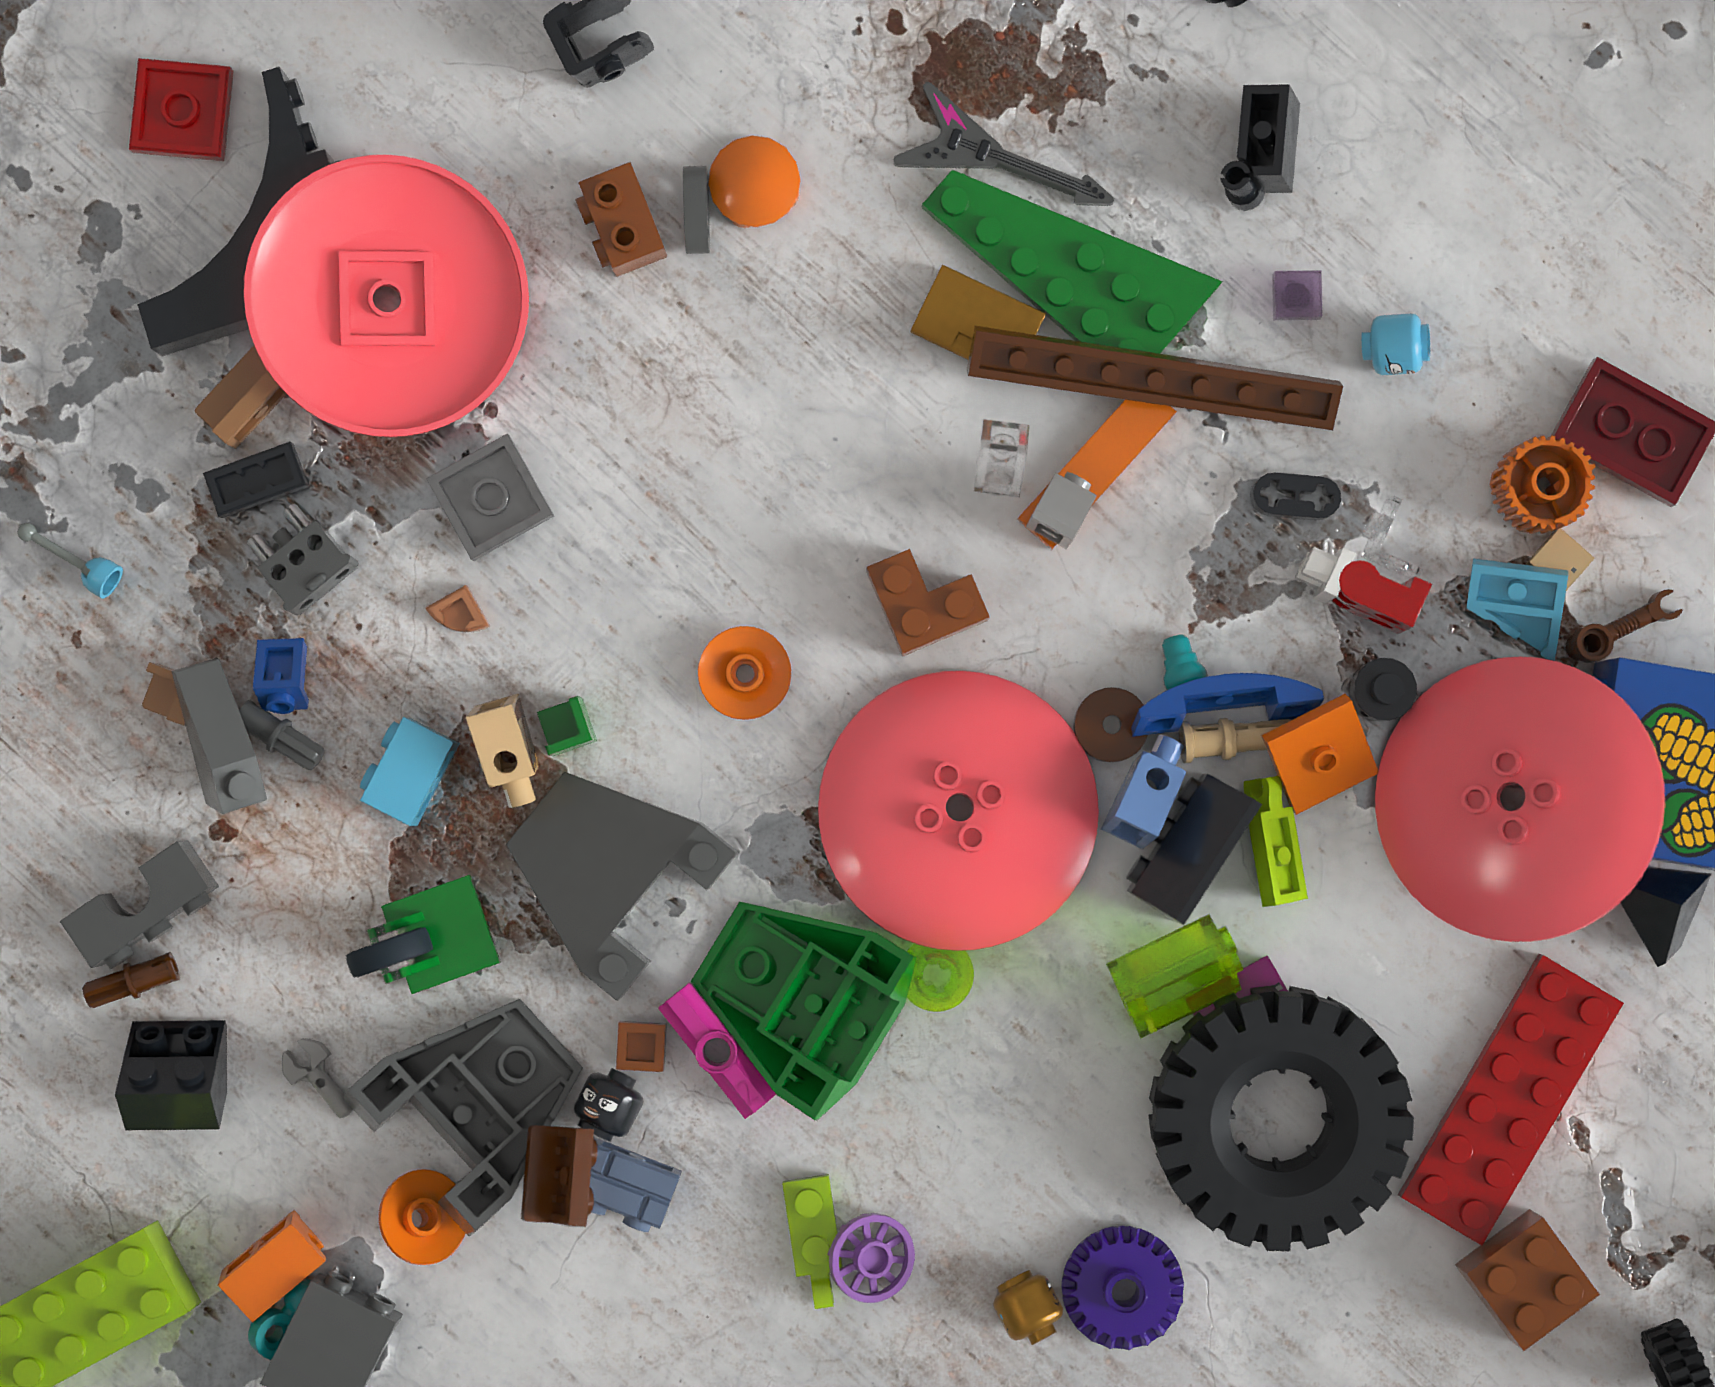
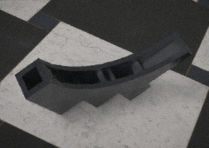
[137,66,341,356]

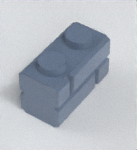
[590,1138,682,1232]

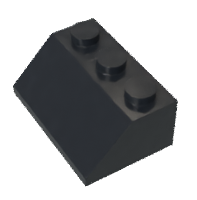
[1126,774,1262,925]

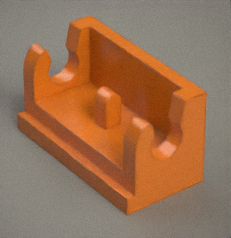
[218,1210,326,1323]

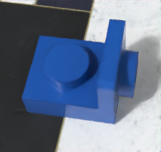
[253,638,309,714]

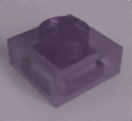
[1272,270,1322,320]

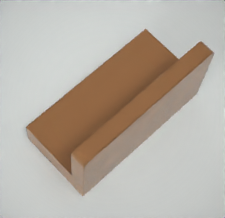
[195,346,286,449]

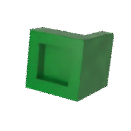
[537,696,597,756]

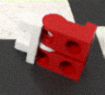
[1295,547,1433,634]

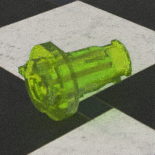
[907,944,974,1012]

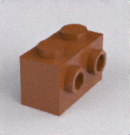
[575,162,668,277]

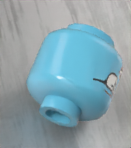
[1362,313,1430,375]

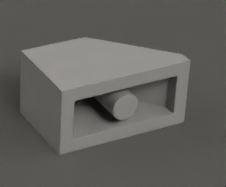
[1026,472,1097,549]

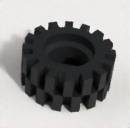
[1641,1318,1714,1387]

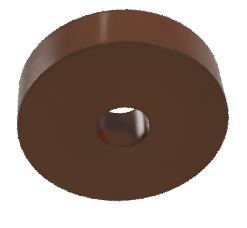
[1074,687,1148,762]

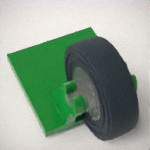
[346,875,501,994]

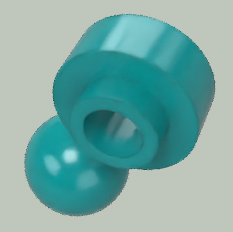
[248,1278,311,1360]

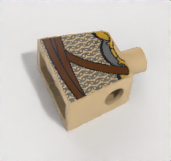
[466,693,539,808]

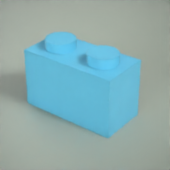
[360,717,460,826]

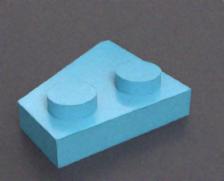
[1466,558,1568,661]

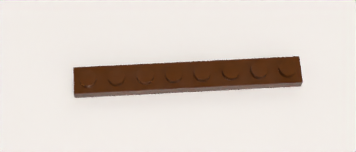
[967,326,1343,430]

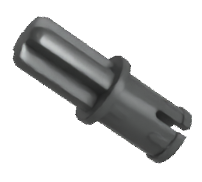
[239,700,325,770]

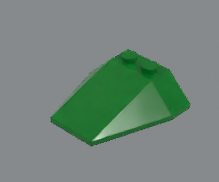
[691,901,916,1121]

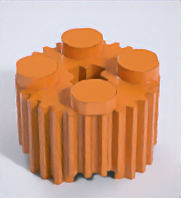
[1489,436,1595,534]

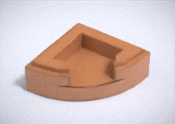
[426,585,490,632]

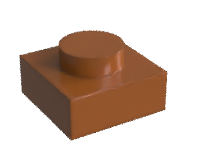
[616,1021,667,1072]

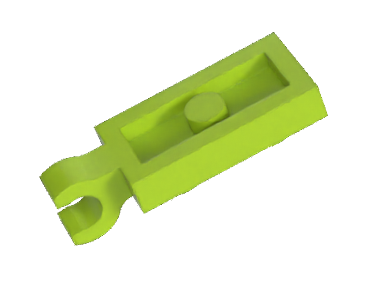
[1243,776,1308,907]
[782,1174,843,1309]

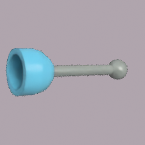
[17,523,123,599]

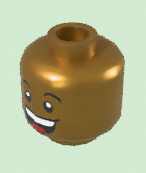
[993,1270,1063,1345]

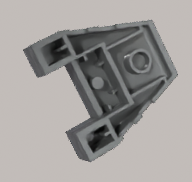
[506,772,739,1001]
[343,999,583,1237]

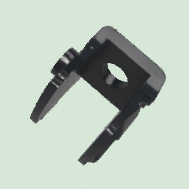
[543,0,654,88]

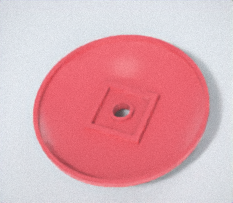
[244,155,529,438]
[1375,657,1665,942]
[818,671,1099,951]

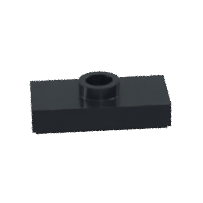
[203,441,309,518]

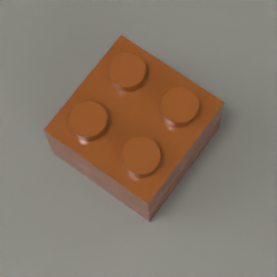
[1455,1209,1600,1351]

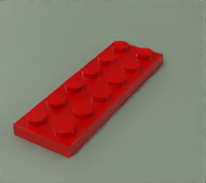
[1398,954,1624,1246]

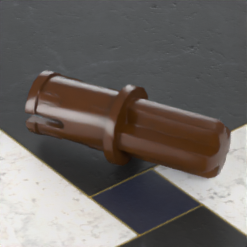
[82,952,180,1008]

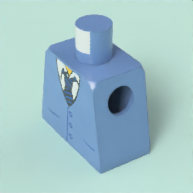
[1101,735,1186,850]

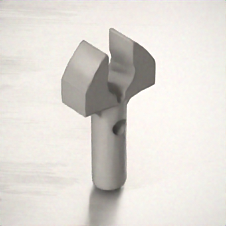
[282,1039,353,1118]

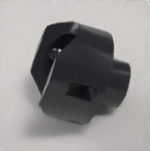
[1349,658,1417,721]

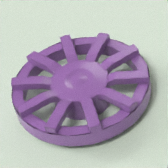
[828,1213,915,1303]

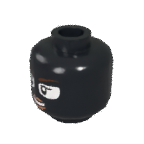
[573,1068,643,1142]

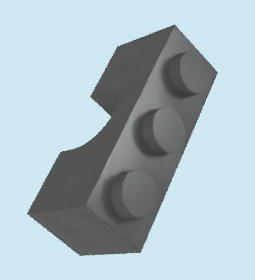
[60,841,219,969]

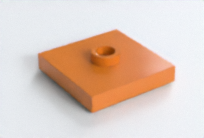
[1261,693,1379,815]

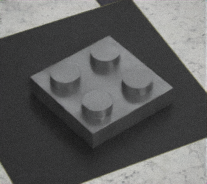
[426,433,554,561]

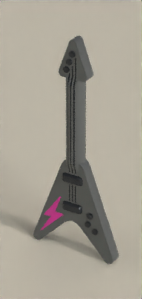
[894,82,1114,206]

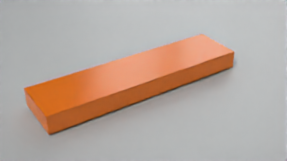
[1017,399,1177,550]

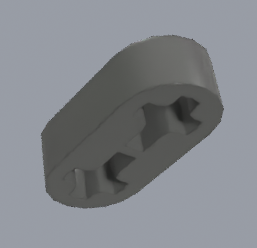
[683,166,710,254]

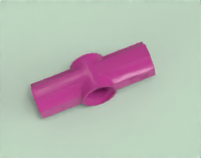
[658,982,776,1119]

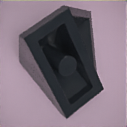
[1620,867,1712,967]

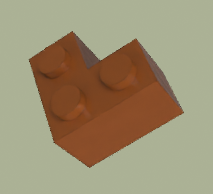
[866,549,990,657]

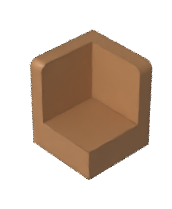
[142,662,185,726]

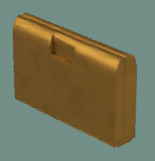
[910,265,1046,360]

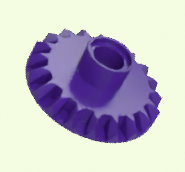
[1061,1226,1184,1350]

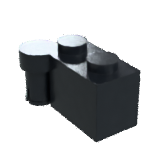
[1220,84,1300,211]

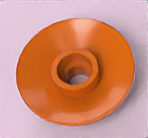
[698,626,791,720]
[379,1169,465,1265]

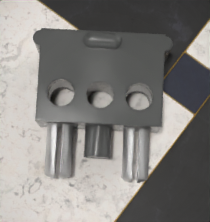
[247,504,358,615]

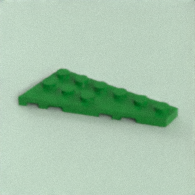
[922,170,1223,354]

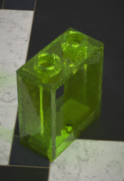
[1106,914,1244,1039]

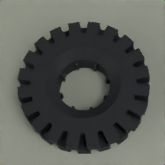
[1148,985,1414,1252]

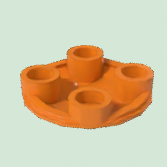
[708,135,801,228]

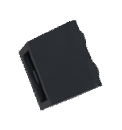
[115,1020,227,1130]

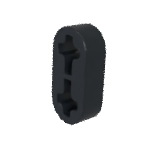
[1250,472,1341,521]

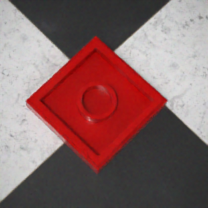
[129,58,233,161]

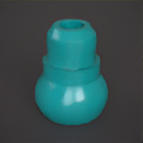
[1162,634,1208,690]

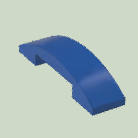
[1131,673,1324,736]

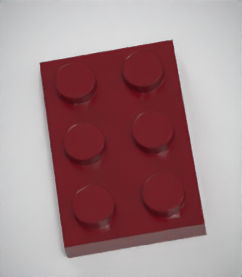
[1551,357,1715,507]

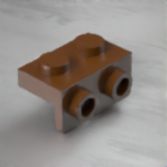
[521,1125,598,1227]

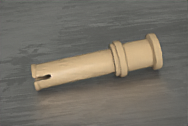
[1179,718,1293,764]

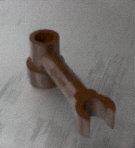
[1565,589,1683,663]

